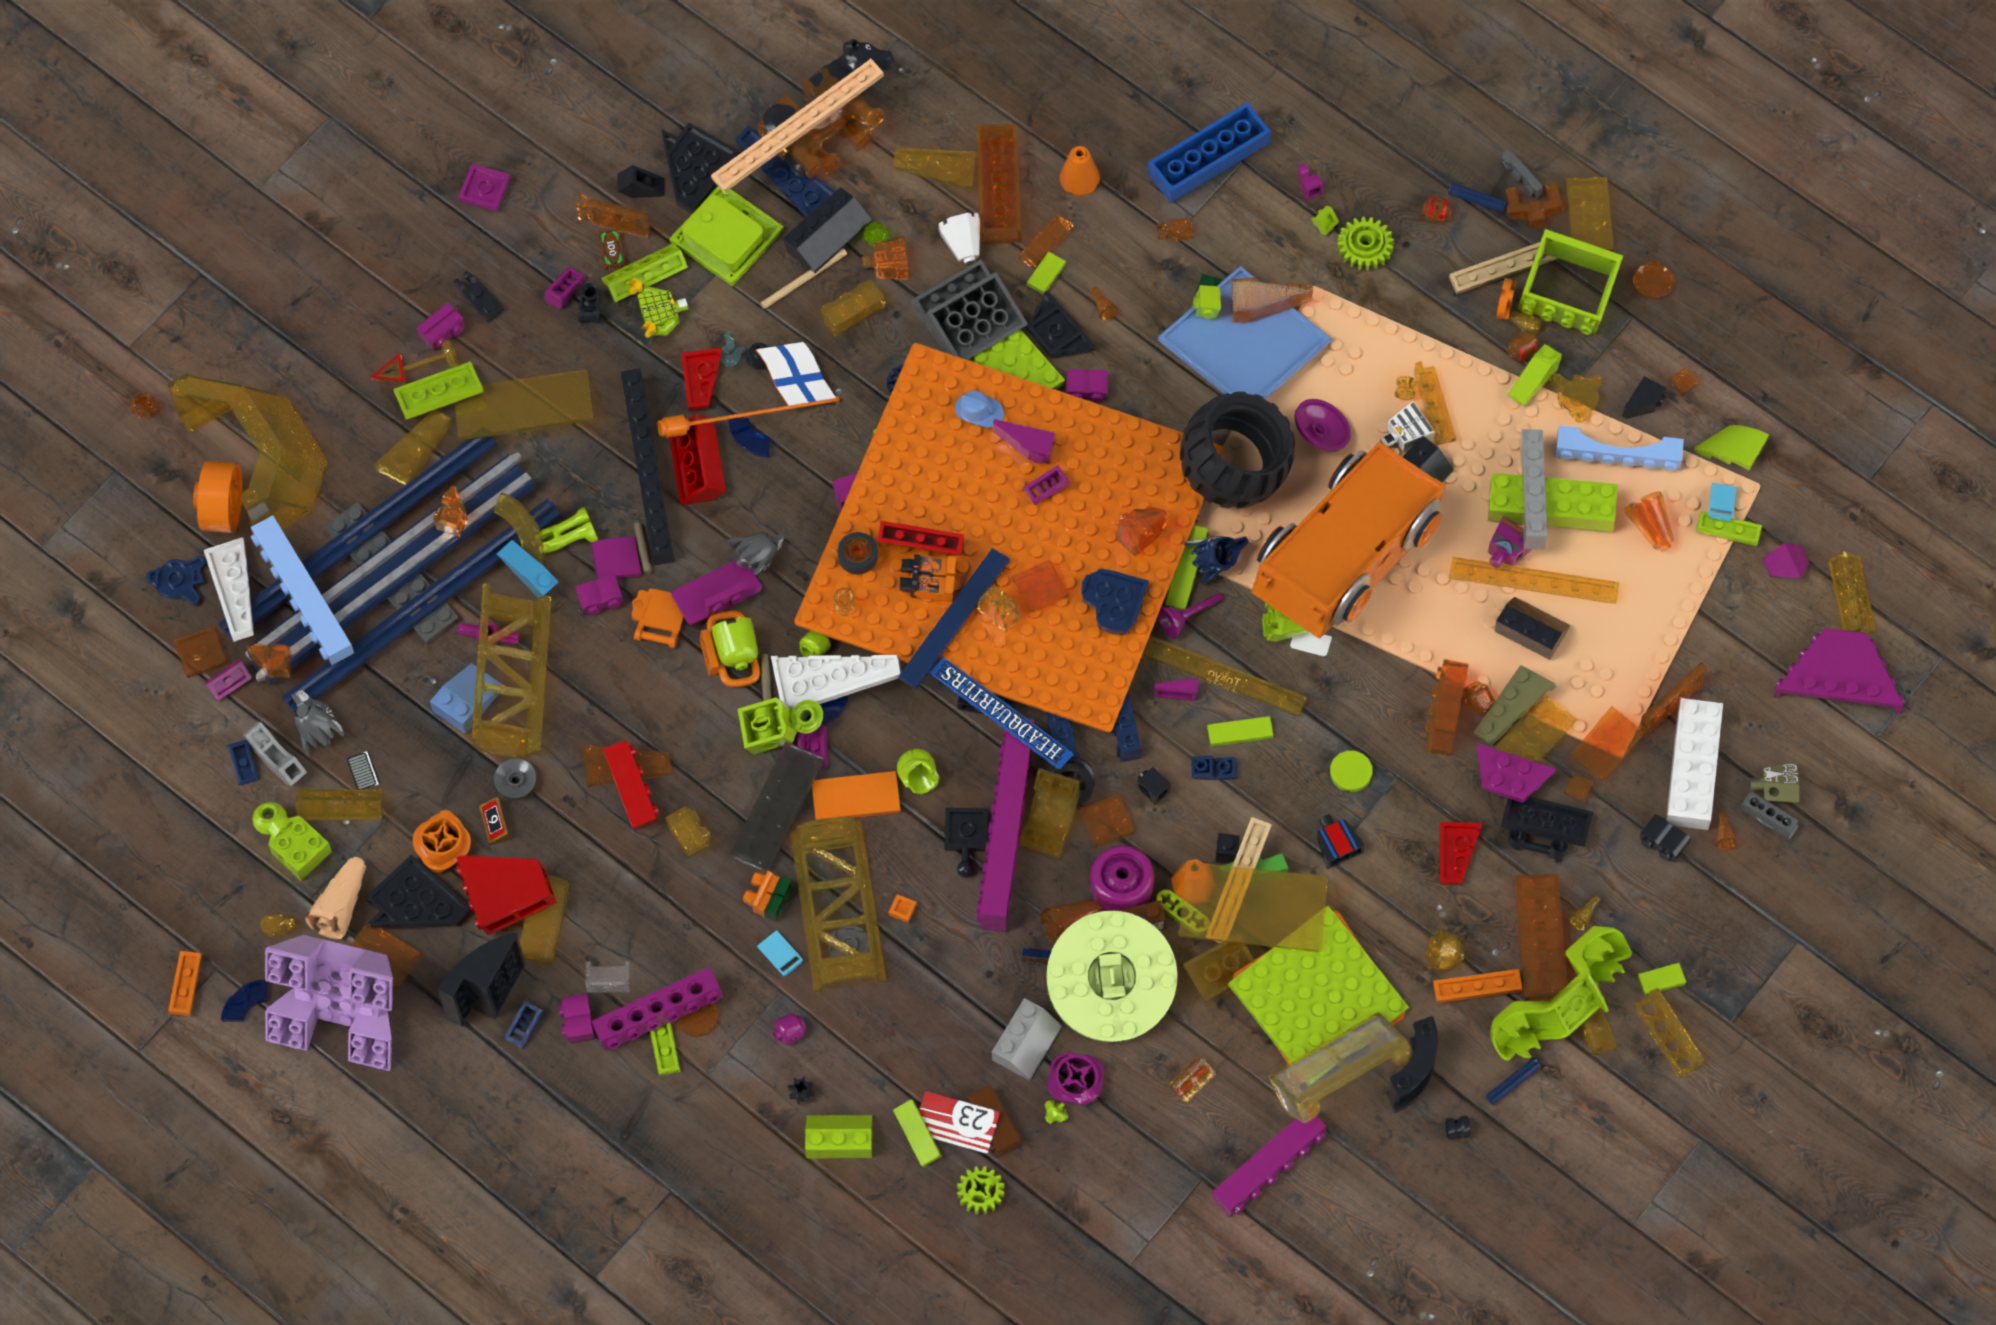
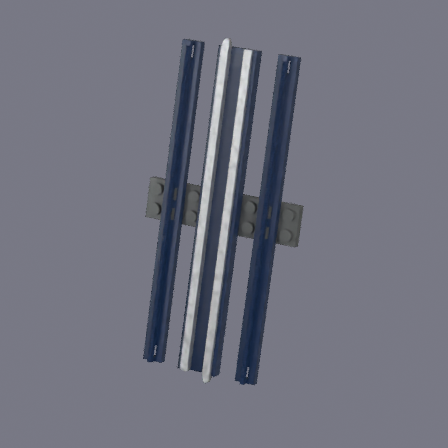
[219,428,561,714]

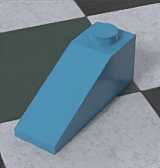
[496,540,558,600]

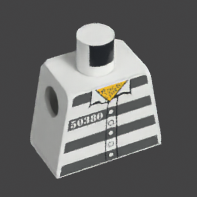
[1382,402,1435,451]

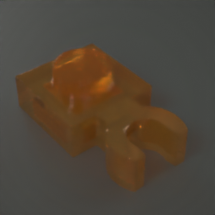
[1157,218,1193,241]

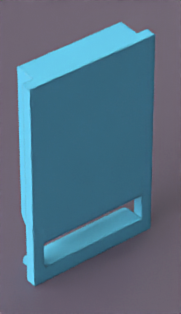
[1708,483,1737,521]
[757,930,804,977]

